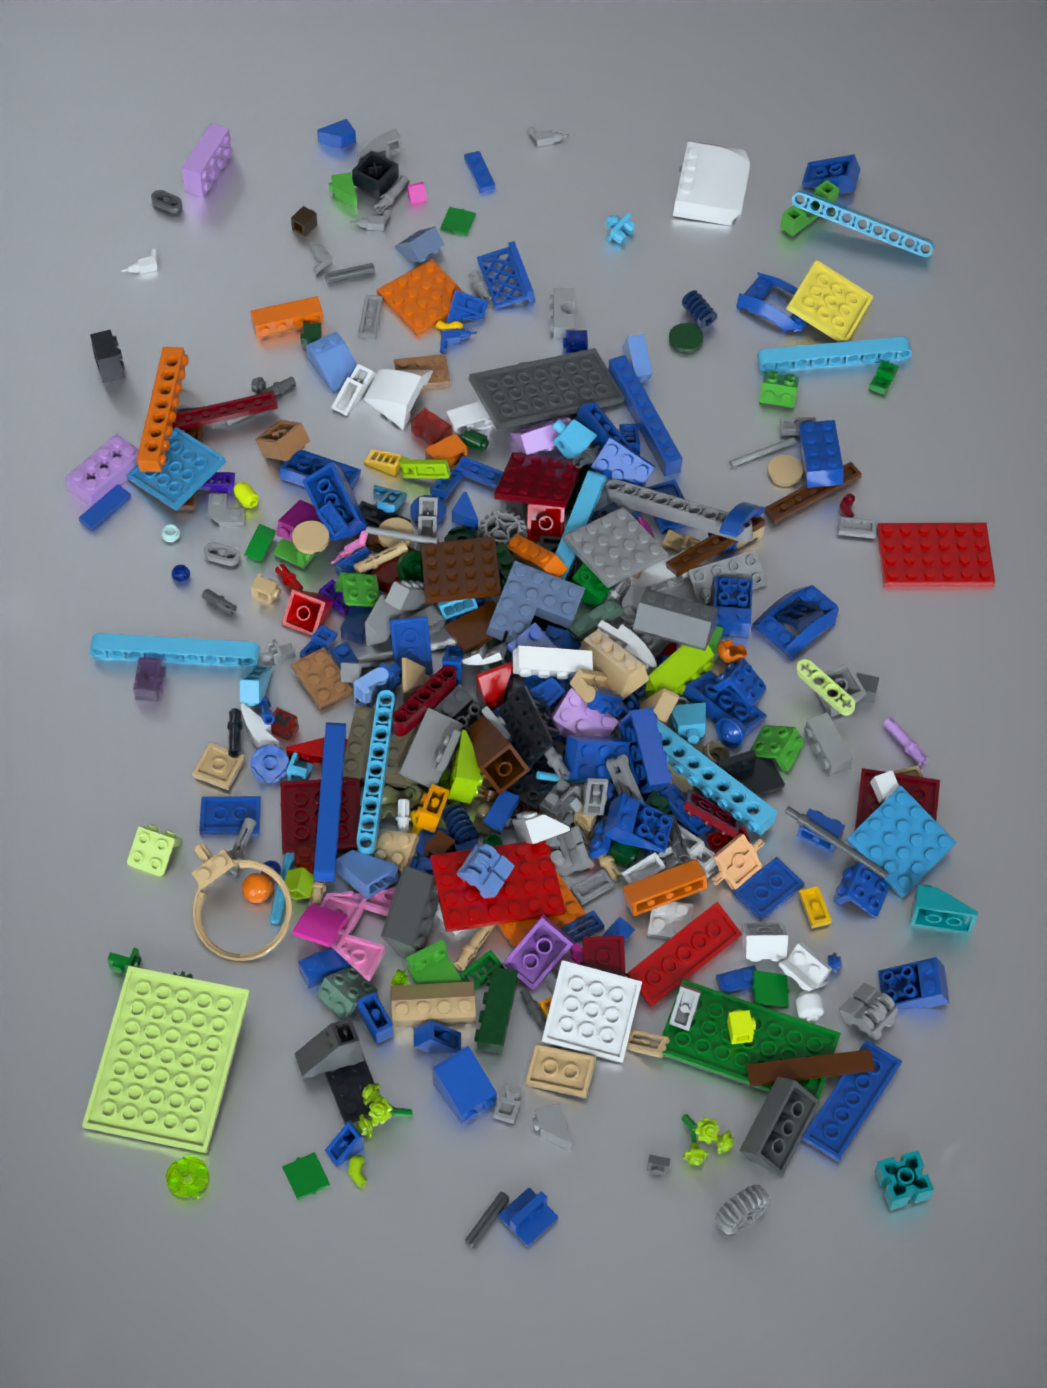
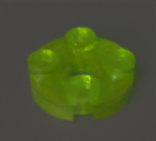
[166,1156,210,1200]

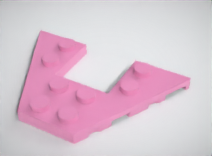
[320,887,396,981]

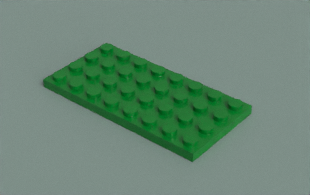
[659,979,841,1100]

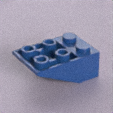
[713,576,753,637]
[603,793,673,853]
[878,957,950,1009]

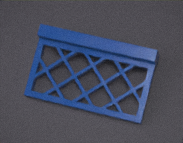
[477,241,535,310]

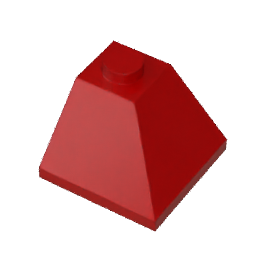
[527,503,565,541]
[281,589,334,636]
[476,662,513,711]

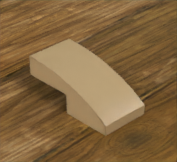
[661,529,701,554]

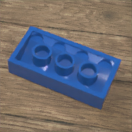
[280,450,361,490]
[682,670,767,736]

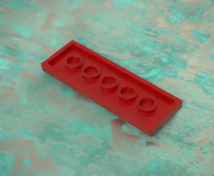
[626,902,742,1007]

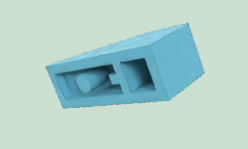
[240,666,273,706]

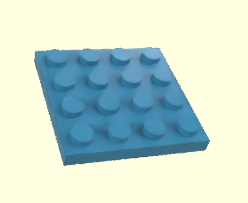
[126,427,227,511]
[846,786,956,898]

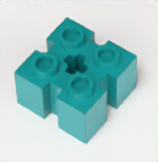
[874,1150,934,1210]

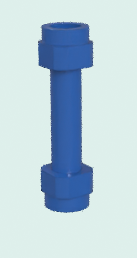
[258,696,275,725]

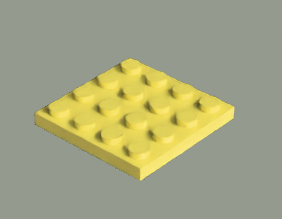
[786,260,874,342]

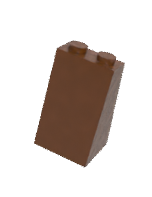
[469,716,530,795]

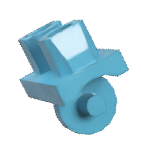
[606,213,636,244]

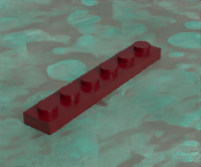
[172,391,278,431]

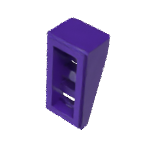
[199,472,235,495]
[318,579,352,617]

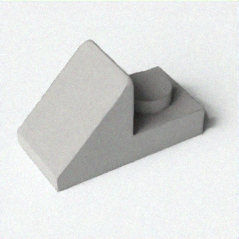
[669,984,702,1031]

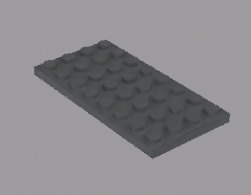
[468,348,625,430]

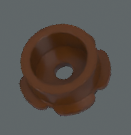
[482,786,499,802]

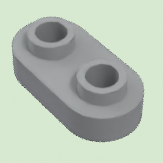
[204,542,240,566]

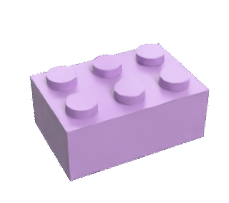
[552,688,618,740]

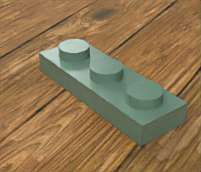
[567,598,624,642]

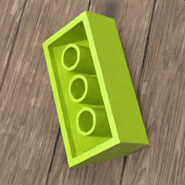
[645,645,714,699]

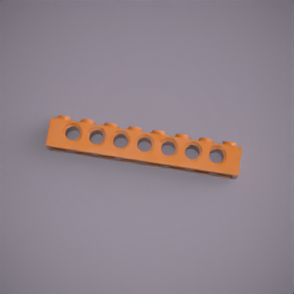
[137,347,189,472]

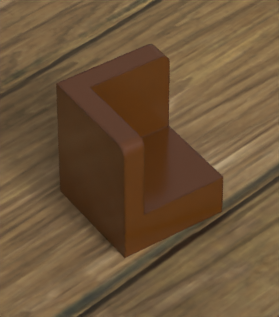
[425,830,455,858]

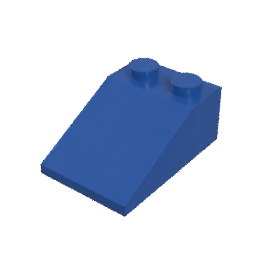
[802,154,861,194]

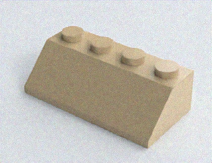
[579,629,649,699]
[391,981,476,1027]

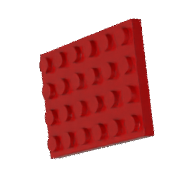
[877,522,995,587]
[430,840,566,932]

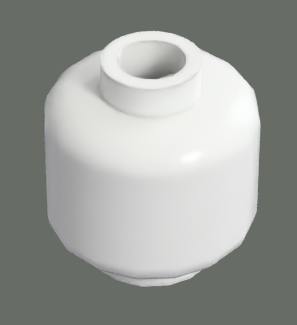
[795,991,824,1023]

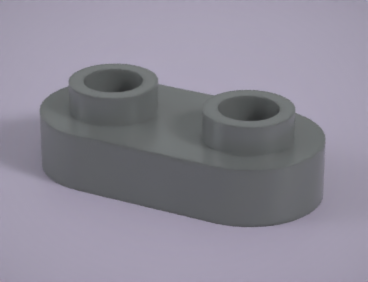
[151,190,183,213]

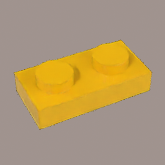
[799,886,832,929]

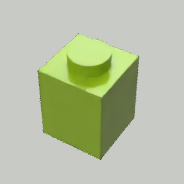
[285,867,314,901]

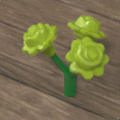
[356,1083,413,1138]
[681,1114,734,1166]

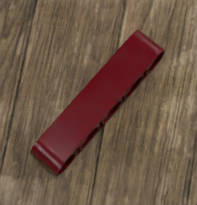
[392,666,456,737]

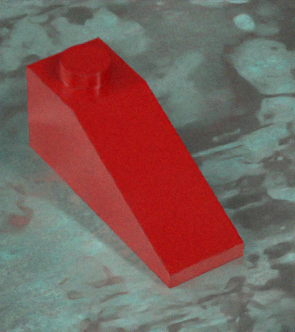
[286,737,348,765]

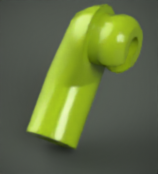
[348,1155,368,1188]

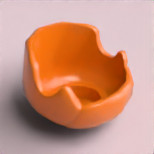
[717,639,747,664]
[242,873,274,903]

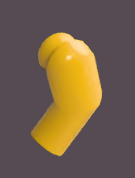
[436,320,463,331]
[409,810,422,835]

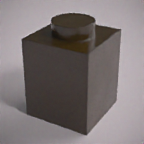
[291,206,318,237]

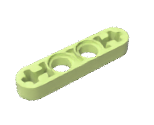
[796,659,855,715]

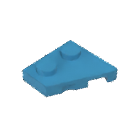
[373,485,407,513]

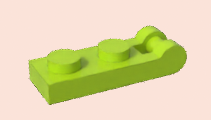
[399,457,451,479]

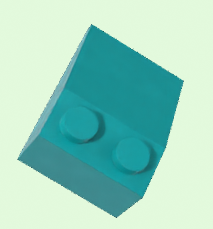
[910,885,978,934]

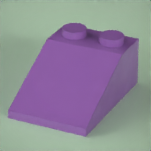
[502,914,574,990]

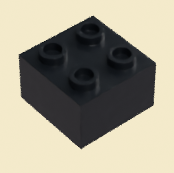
[352,151,399,198]
[90,329,125,383]

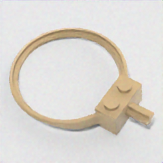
[191,843,293,961]

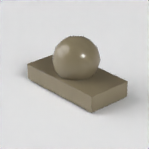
[473,797,494,837]

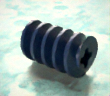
[682,290,718,327]
[442,804,479,845]

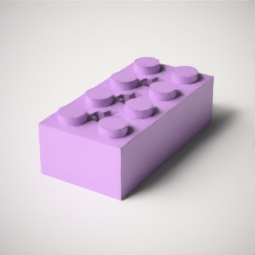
[182,123,233,197]
[65,434,139,507]

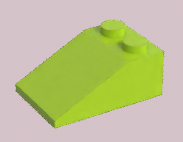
[448,730,483,804]

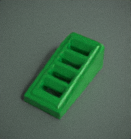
[459,949,505,989]

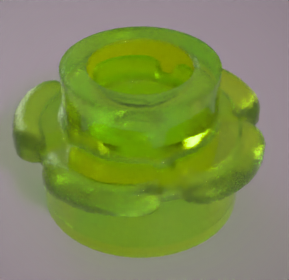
[391,969,408,986]

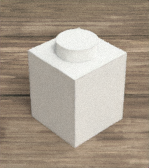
[870,771,899,804]

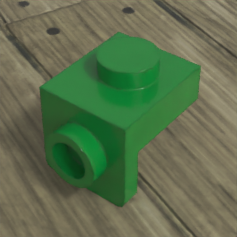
[107,948,142,973]

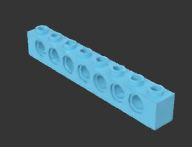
[657,721,777,836]

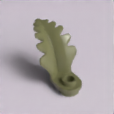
[361,785,424,818]

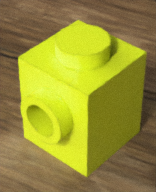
[727,1009,756,1044]

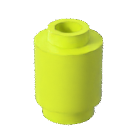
[234,482,259,508]

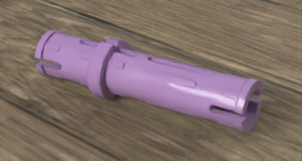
[883,717,929,766]

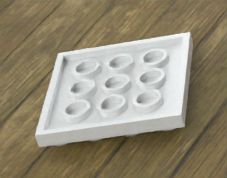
[541,960,642,1063]

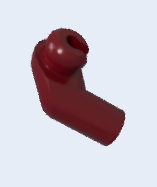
[839,493,855,518]

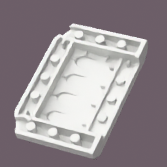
[673,140,751,226]

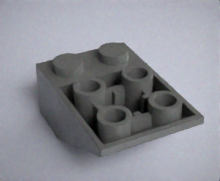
[433,684,484,745]
[294,1018,364,1079]

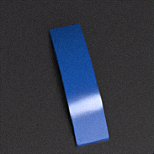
[719,502,766,537]

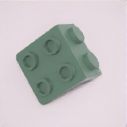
[316,966,378,1020]

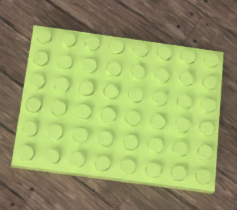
[82,966,250,1153]

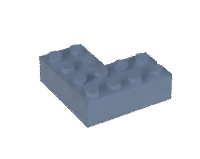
[486,561,585,643]

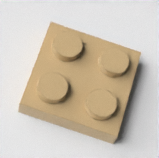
[192,743,246,790]
[372,829,420,873]

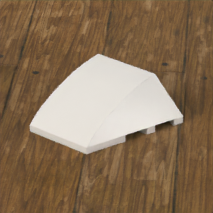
[363,369,433,431]

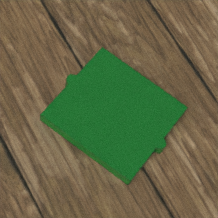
[440,207,476,236]
[751,970,790,1008]
[282,1152,330,1200]

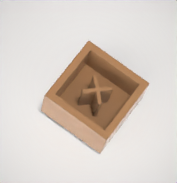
[255,419,310,461]

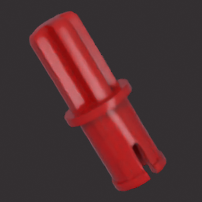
[275,564,303,590]

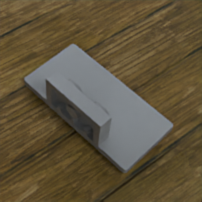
[688,550,767,604]
[399,708,463,788]

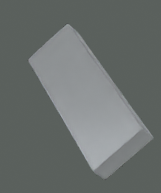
[358,295,383,339]

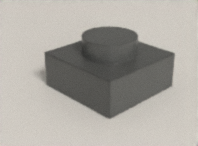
[647,1154,670,1175]

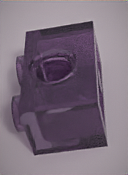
[133,657,166,701]

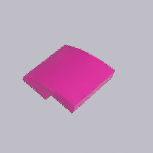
[292,903,349,947]

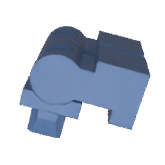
[457,844,515,899]

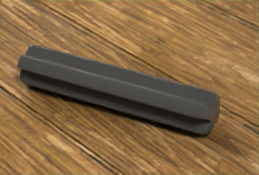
[325,263,375,283]
[465,1191,509,1248]

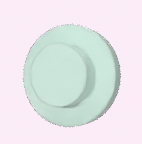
[162,524,180,542]

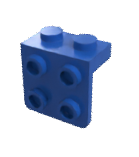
[713,658,766,707]
[833,863,889,917]

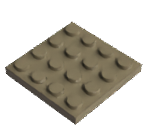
[343,706,422,788]

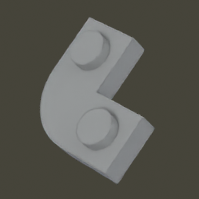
[208,493,245,527]

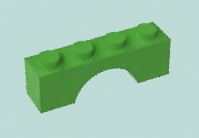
[780,180,839,237]

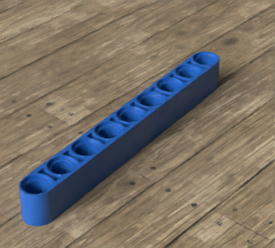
[314,722,346,882]

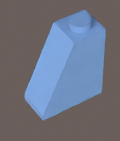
[622,334,653,383]
[336,850,399,899]

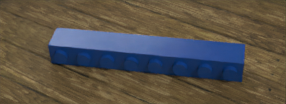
[608,355,682,477]

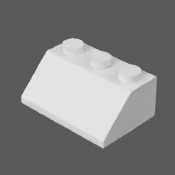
[512,811,570,844]

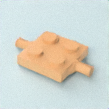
[712,834,764,890]

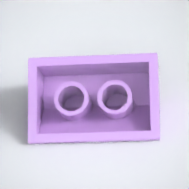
[510,416,571,455]

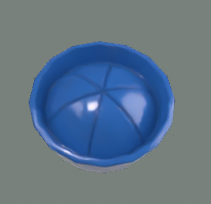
[716,717,746,749]

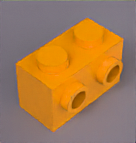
[415,784,450,833]

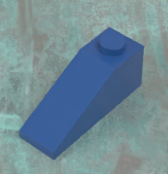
[298,949,351,989]

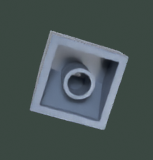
[394,226,444,263]

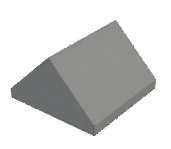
[365,594,402,645]

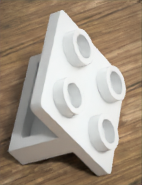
[779,942,832,991]

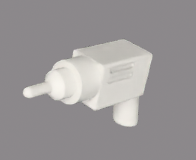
[121,249,158,274]

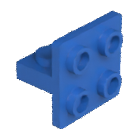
[499,1188,558,1246]

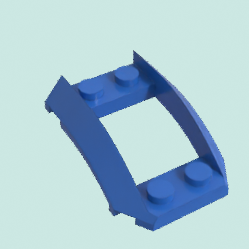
[736,272,808,333]
[752,585,839,660]

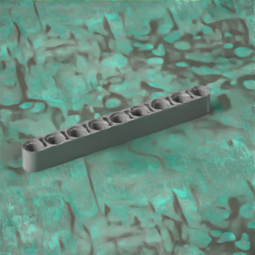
[606,479,753,542]

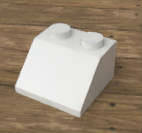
[742,923,788,962]

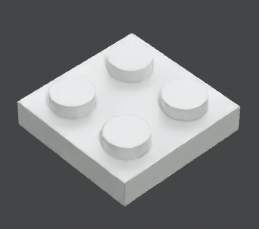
[647,901,693,941]

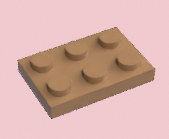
[394,354,450,388]
[291,647,353,711]

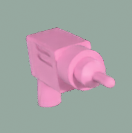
[331,531,368,564]

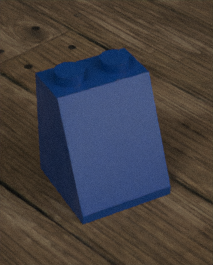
[433,1046,497,1124]

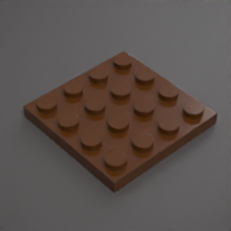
[421,536,501,604]

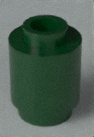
[461,429,489,452]

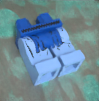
[353,662,401,708]

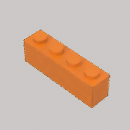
[250,296,324,337]
[506,534,568,578]
[623,859,707,916]

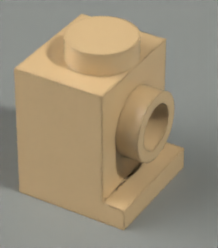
[251,573,281,605]

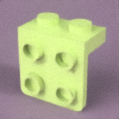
[127,824,182,876]

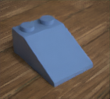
[306,331,357,394]

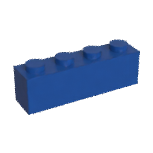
[575,402,633,451]

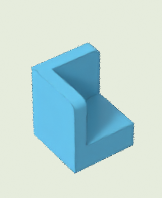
[287,752,313,781]

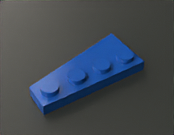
[492,677,566,743]

